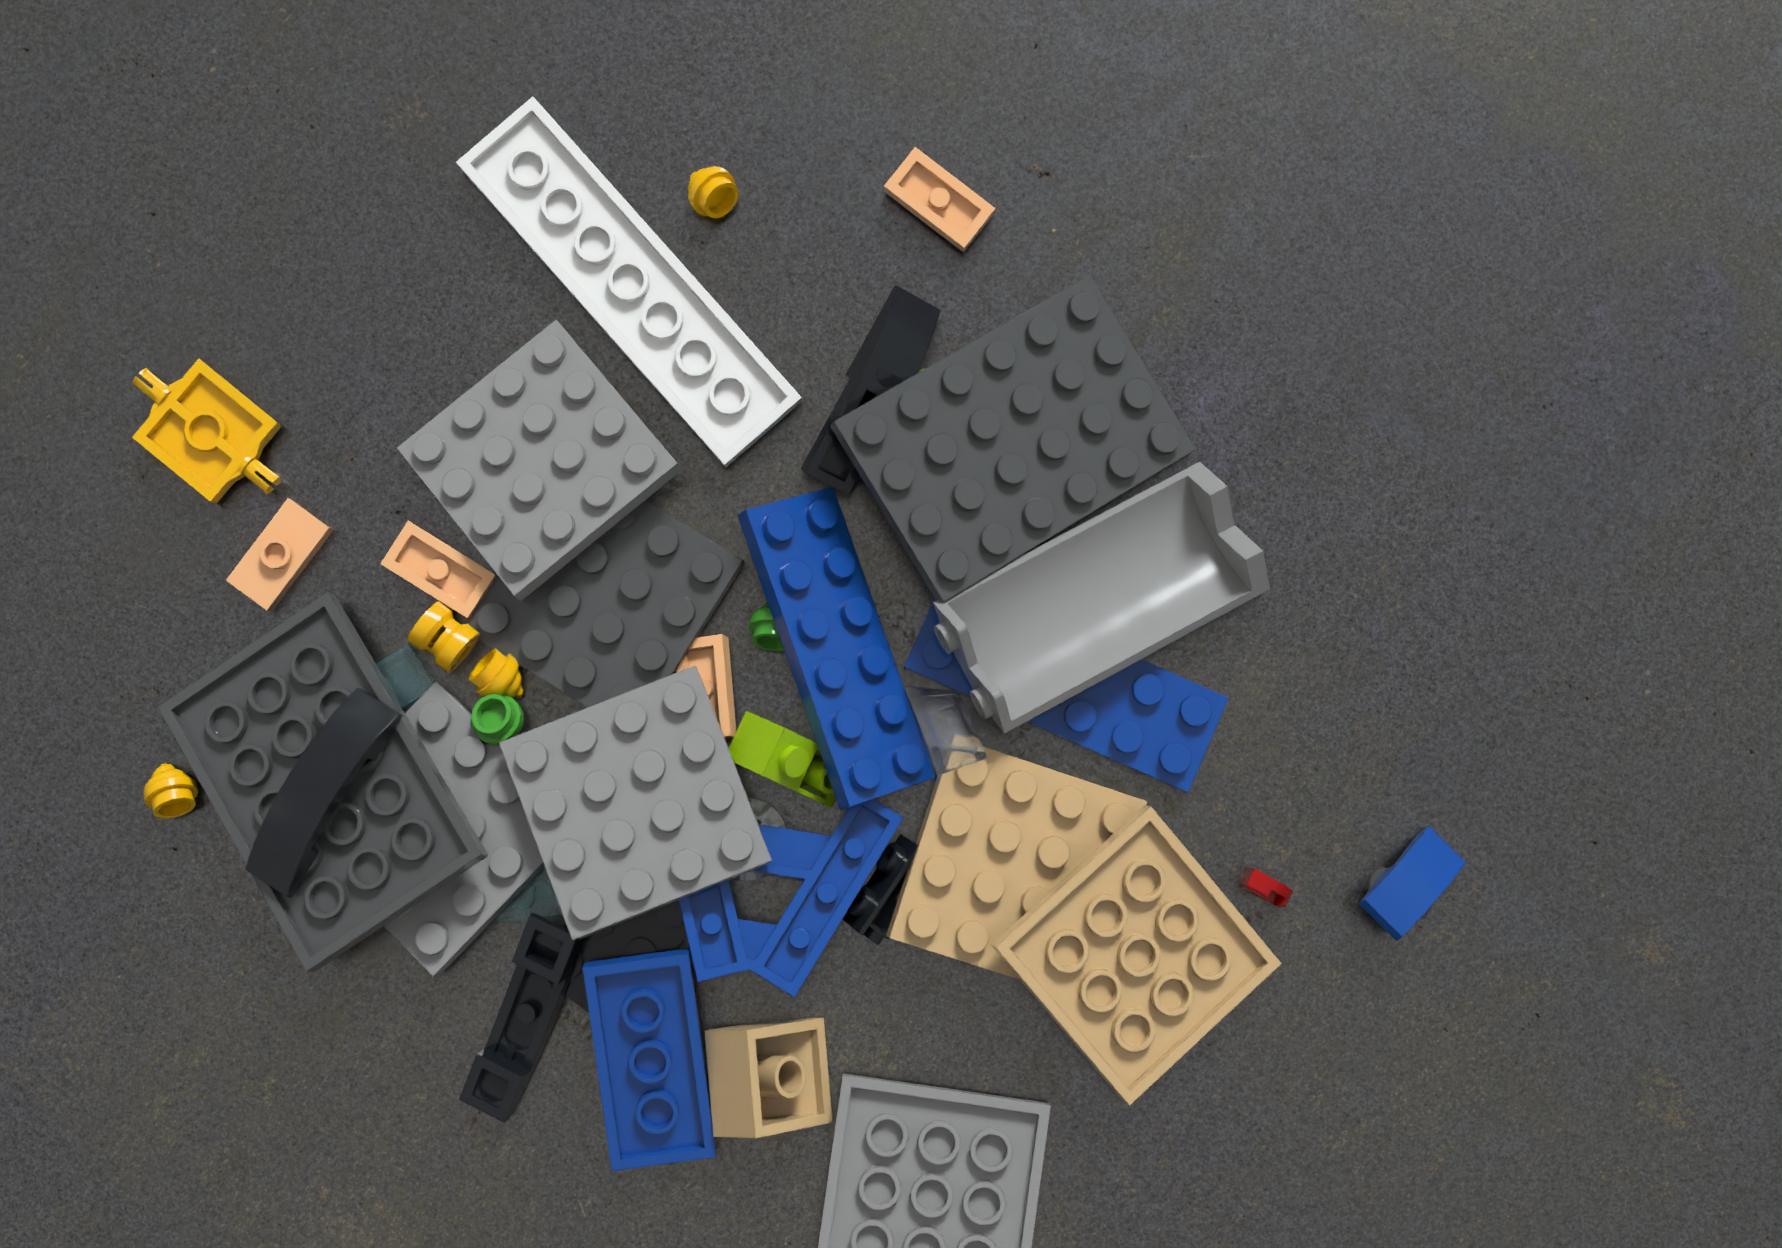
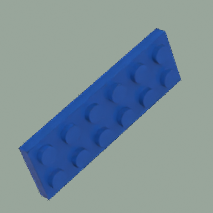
[737,487,935,811]
[904,598,1229,793]

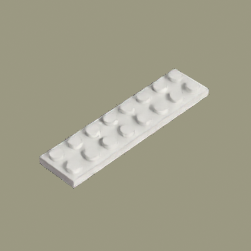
[456,96,802,468]

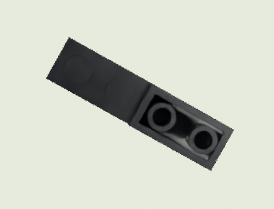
[801,285,941,496]

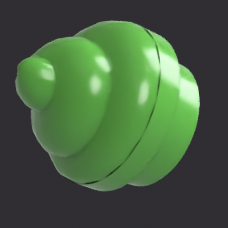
[748,602,784,652]
[471,694,524,746]

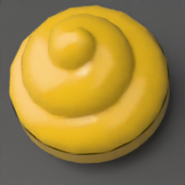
[688,166,739,218]
[469,648,523,698]
[143,763,198,819]

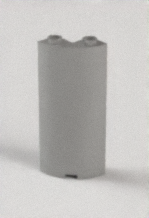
[933,462,1270,734]

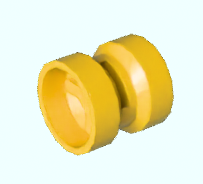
[407,601,480,673]

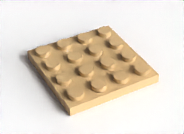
[886,737,1147,980]
[991,805,1282,1106]

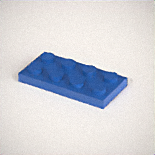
[583,948,717,1171]

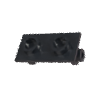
[842,834,918,945]

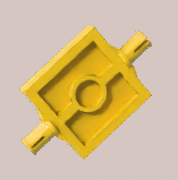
[132,359,282,504]

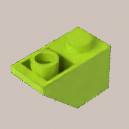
[729,711,836,808]

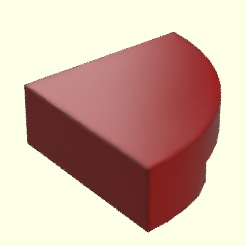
[1239,868,1293,908]

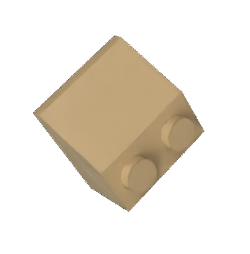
[704,1017,833,1138]

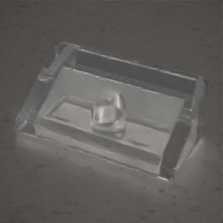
[905,686,987,775]

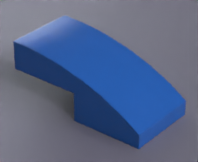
[1359,826,1466,941]

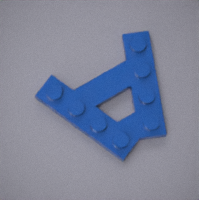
[678,799,904,998]

